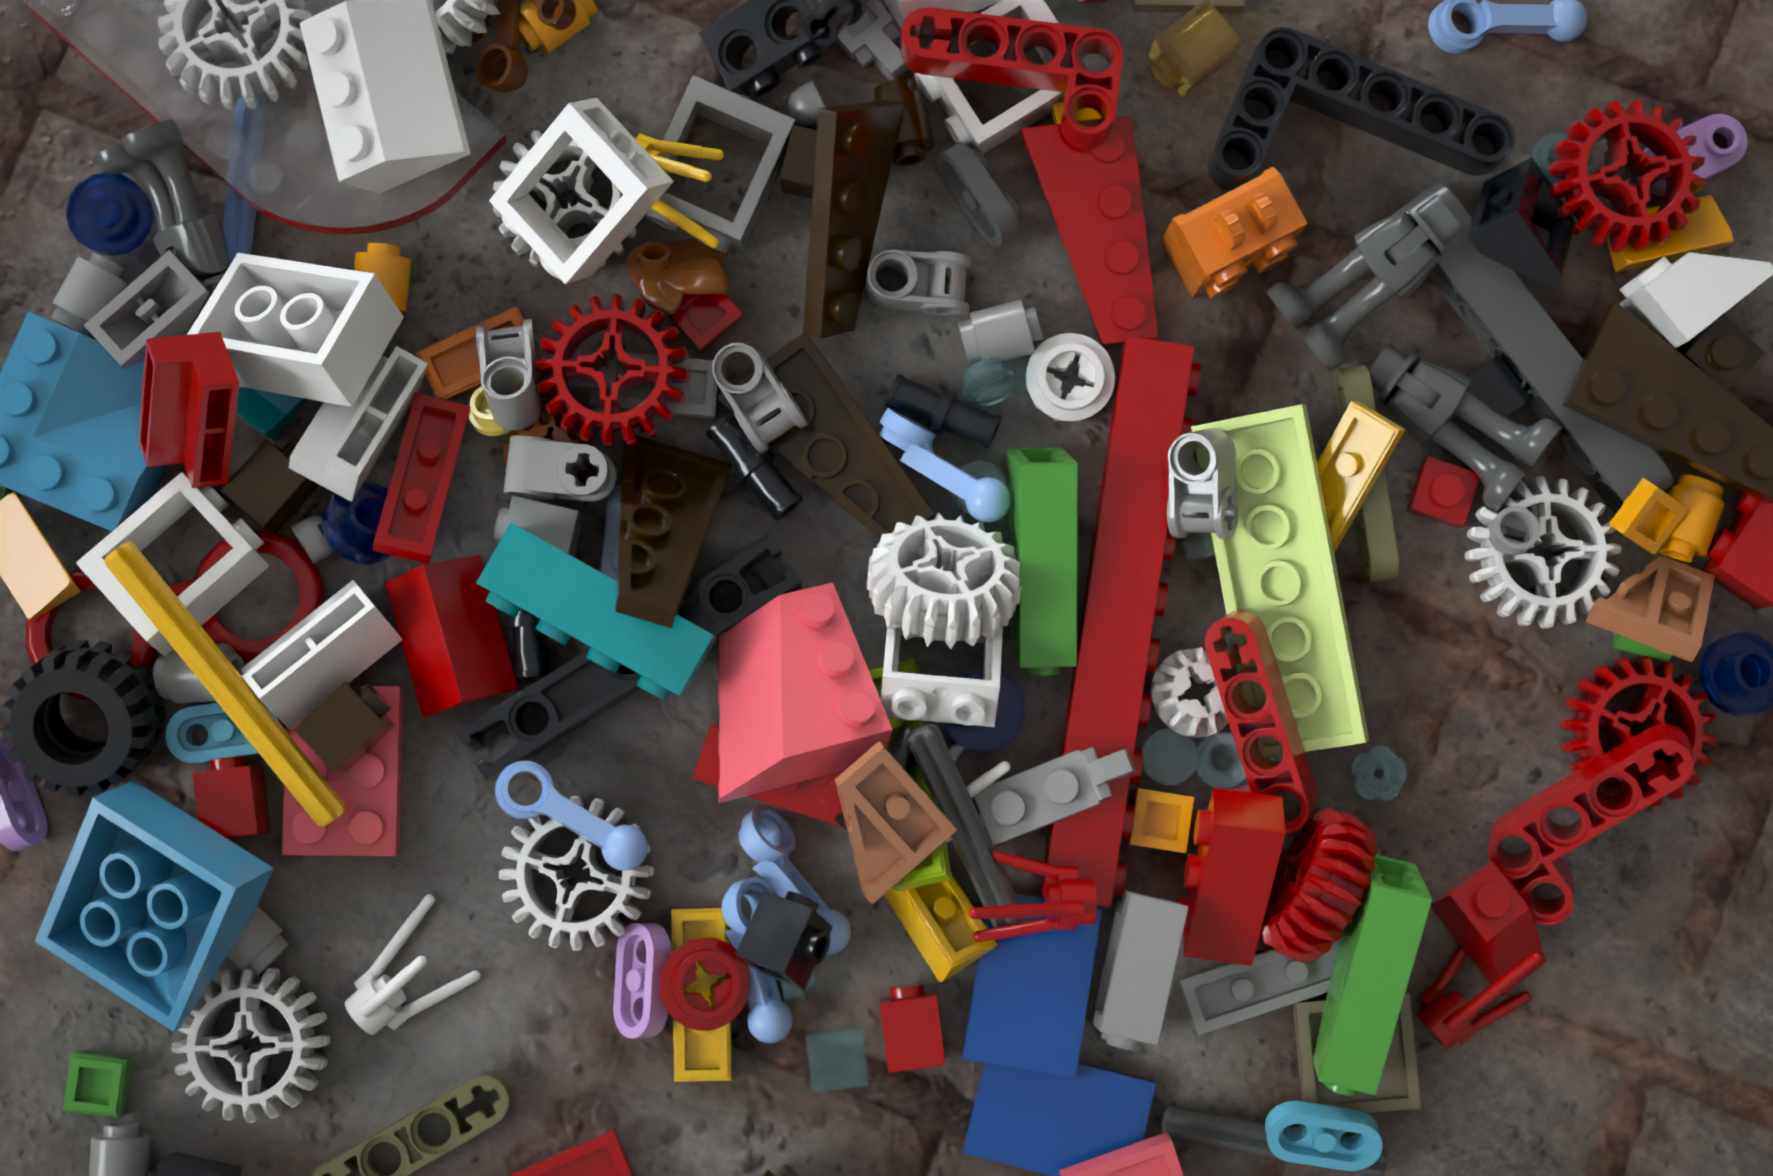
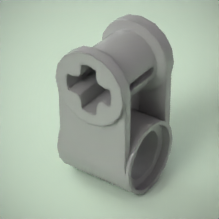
[865,249,973,317]
[476,319,542,430]
[712,343,808,454]
[1167,428,1239,539]
[503,435,618,502]

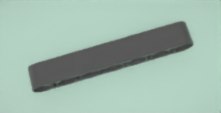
[1391,182,1674,513]

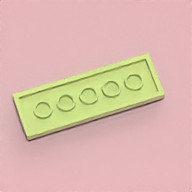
[1191,404,1369,758]

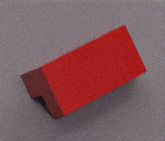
[138,332,240,488]
[385,555,518,718]

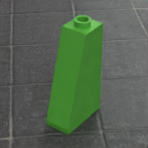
[1007,447,1078,676]
[1313,854,1432,1096]

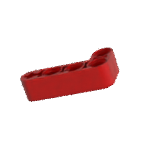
[901,7,1123,150]
[1204,610,1319,835]
[1488,724,1694,925]

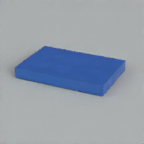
[961,893,1102,1080]
[962,1062,1156,1176]

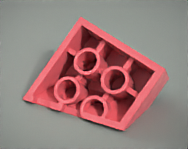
[717,582,893,804]

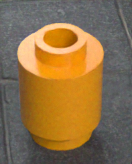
[519,0,598,55]
[354,243,412,326]
[1659,475,1725,562]

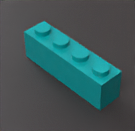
[476,522,718,701]

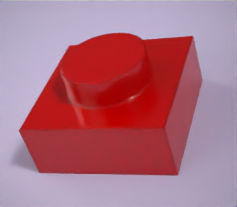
[668,294,744,354]
[1406,456,1479,528]

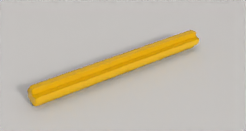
[104,541,346,827]

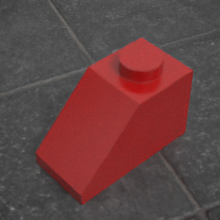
[1430,862,1546,996]

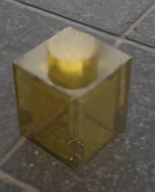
[1149,0,1242,97]

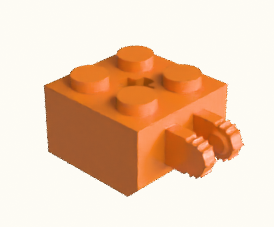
[1161,167,1308,299]

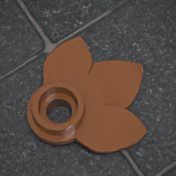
[626,239,728,314]

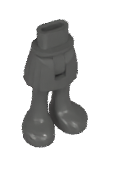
[94,119,228,312]
[1266,194,1465,372]
[1368,344,1562,512]

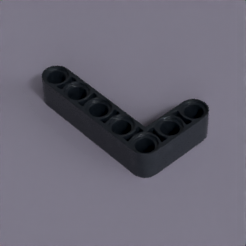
[1207,27,1515,191]

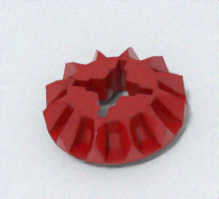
[658,937,750,1031]

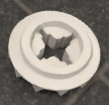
[1026,333,1115,422]
[1151,647,1229,738]

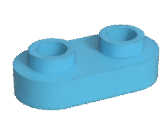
[165,703,284,763]
[1265,1101,1383,1171]

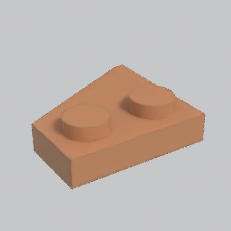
[1586,555,1715,662]
[835,741,957,904]

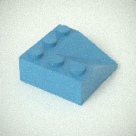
[0,312,168,531]
[35,780,274,1032]

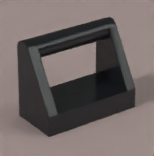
[1468,157,1575,287]

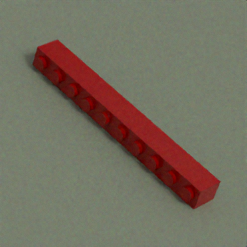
[1039,336,1201,908]

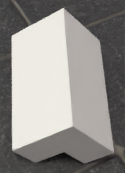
[288,346,428,502]
[240,580,403,730]

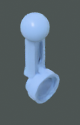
[1428,0,1588,54]
[879,407,1011,523]
[495,761,648,871]
[738,805,851,955]
[722,877,793,1043]

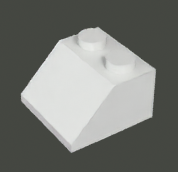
[1619,252,1773,349]

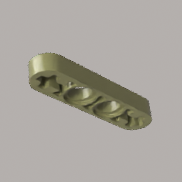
[1334,365,1399,583]
[312,1073,513,1176]

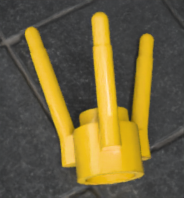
[618,134,724,248]

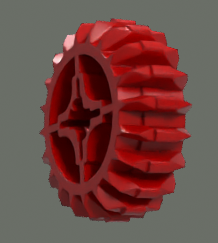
[1548,99,1707,253]
[535,294,690,448]
[1559,656,1718,808]
[1260,807,1377,963]

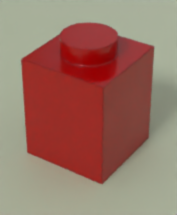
[192,756,272,839]
[879,983,946,1073]

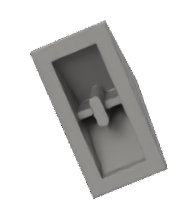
[83,250,209,368]

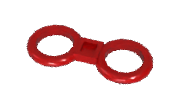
[25,531,323,700]

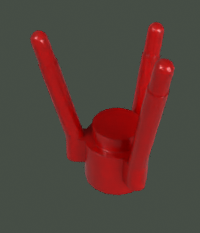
[968,850,1097,942]
[1416,945,1542,1050]

